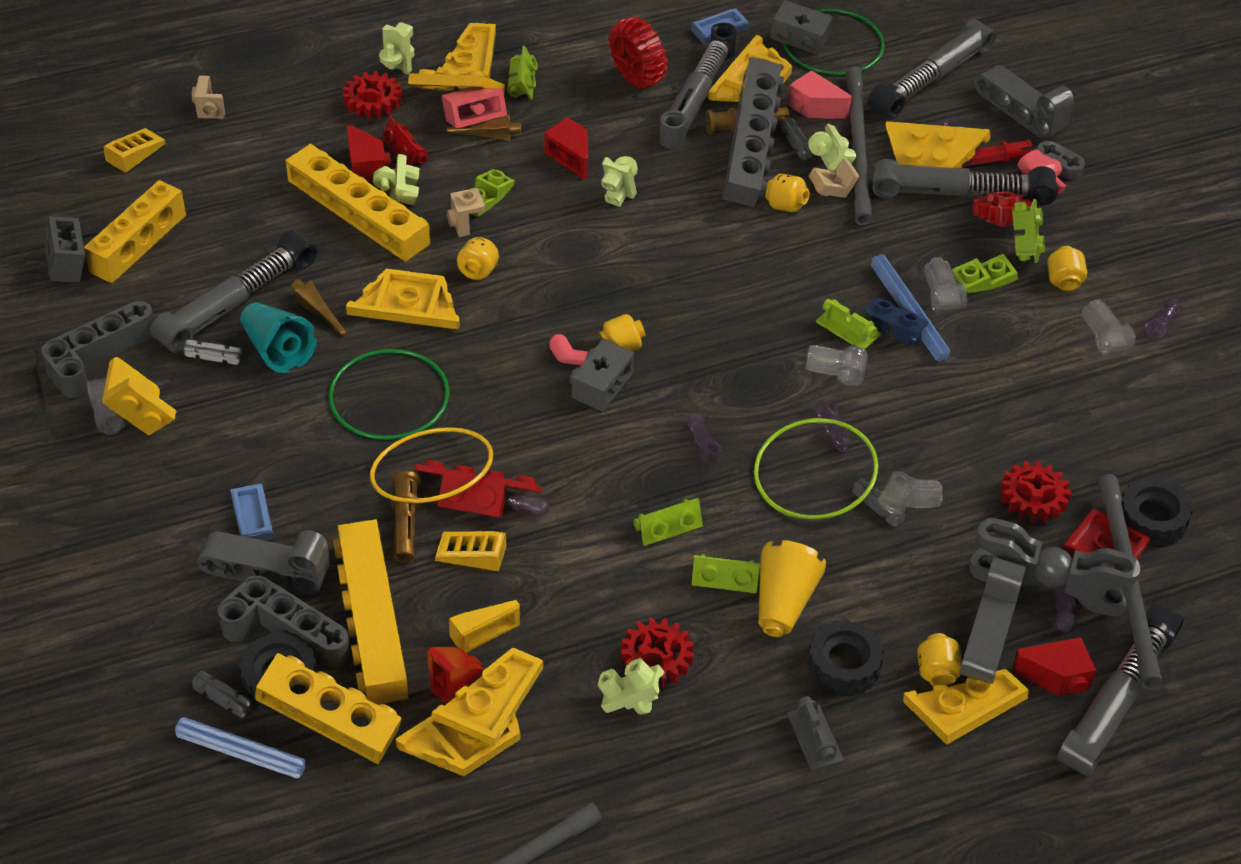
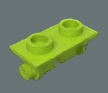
[507,46,538,100]
[1012,199,1045,263]
[816,299,881,351]
[633,498,703,546]
[691,554,760,593]

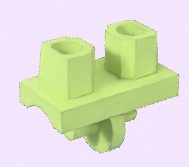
[379,22,415,75]
[808,124,856,171]
[373,154,419,205]
[601,156,638,207]
[598,658,664,715]

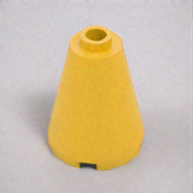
[758,540,826,637]

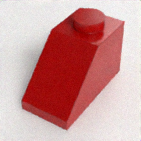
[544,117,588,179]
[347,125,391,182]
[1012,637,1096,696]
[427,647,484,705]

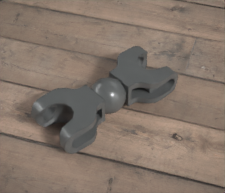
[969,518,1140,617]

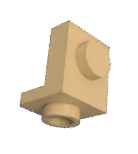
[192,76,225,119]
[809,159,859,198]
[447,188,485,237]

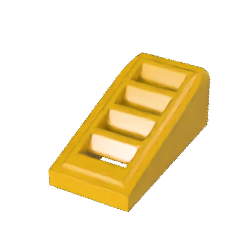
[103,128,166,173]
[435,531,506,572]
[449,600,520,653]

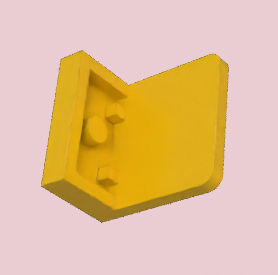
[102,357,176,436]

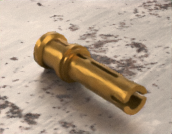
[705,107,789,135]
[391,471,420,564]

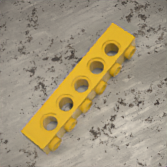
[286,144,430,262]

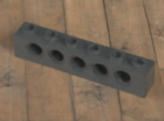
[722,57,784,207]

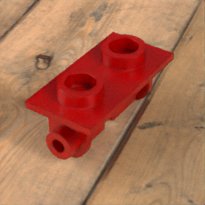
[381,117,428,166]

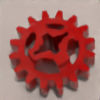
[343,71,402,119]
[973,191,1032,227]
[1000,461,1071,523]
[620,618,694,687]

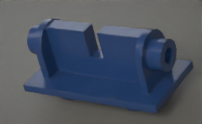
[863,298,928,346]

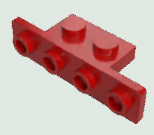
[414,460,543,518]

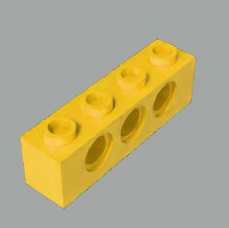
[84,180,186,283]
[255,653,401,765]

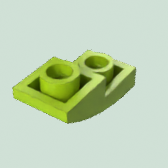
[471,169,515,217]
[951,254,1018,293]

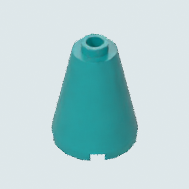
[240,302,317,373]

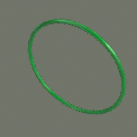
[782,9,885,76]
[328,349,450,440]

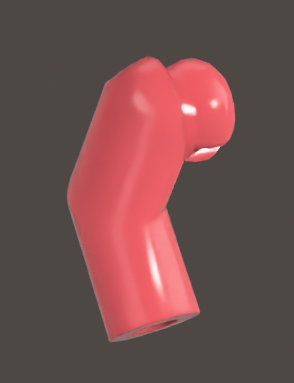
[549,334,588,365]

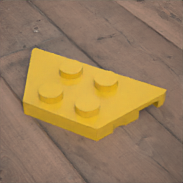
[708,35,792,102]
[885,121,991,168]
[346,269,460,330]
[395,714,520,777]

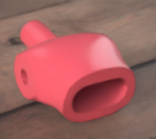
[1017,150,1066,194]

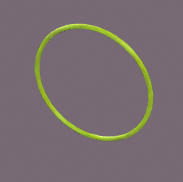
[754,418,878,520]

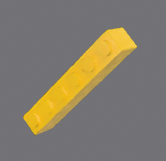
[333,519,409,704]

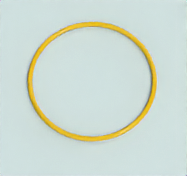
[370,427,493,503]

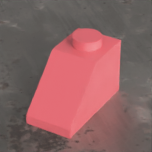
[788,70,852,119]
[441,88,507,129]

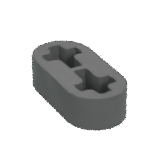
[1037,141,1085,180]

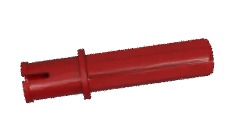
[962,139,1033,168]

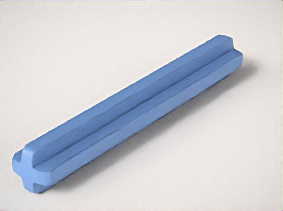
[175,717,306,778]

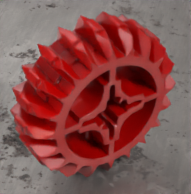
[607,16,668,89]

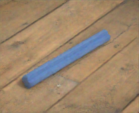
[871,254,950,362]

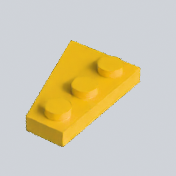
[435,23,496,78]
[408,69,505,94]
[432,647,543,746]
[903,669,1028,745]

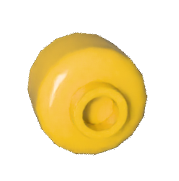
[765,174,809,212]
[456,237,499,280]
[1047,246,1087,291]
[599,314,646,352]
[917,633,962,686]

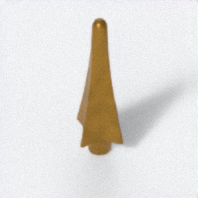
[446,115,522,142]
[291,279,346,336]

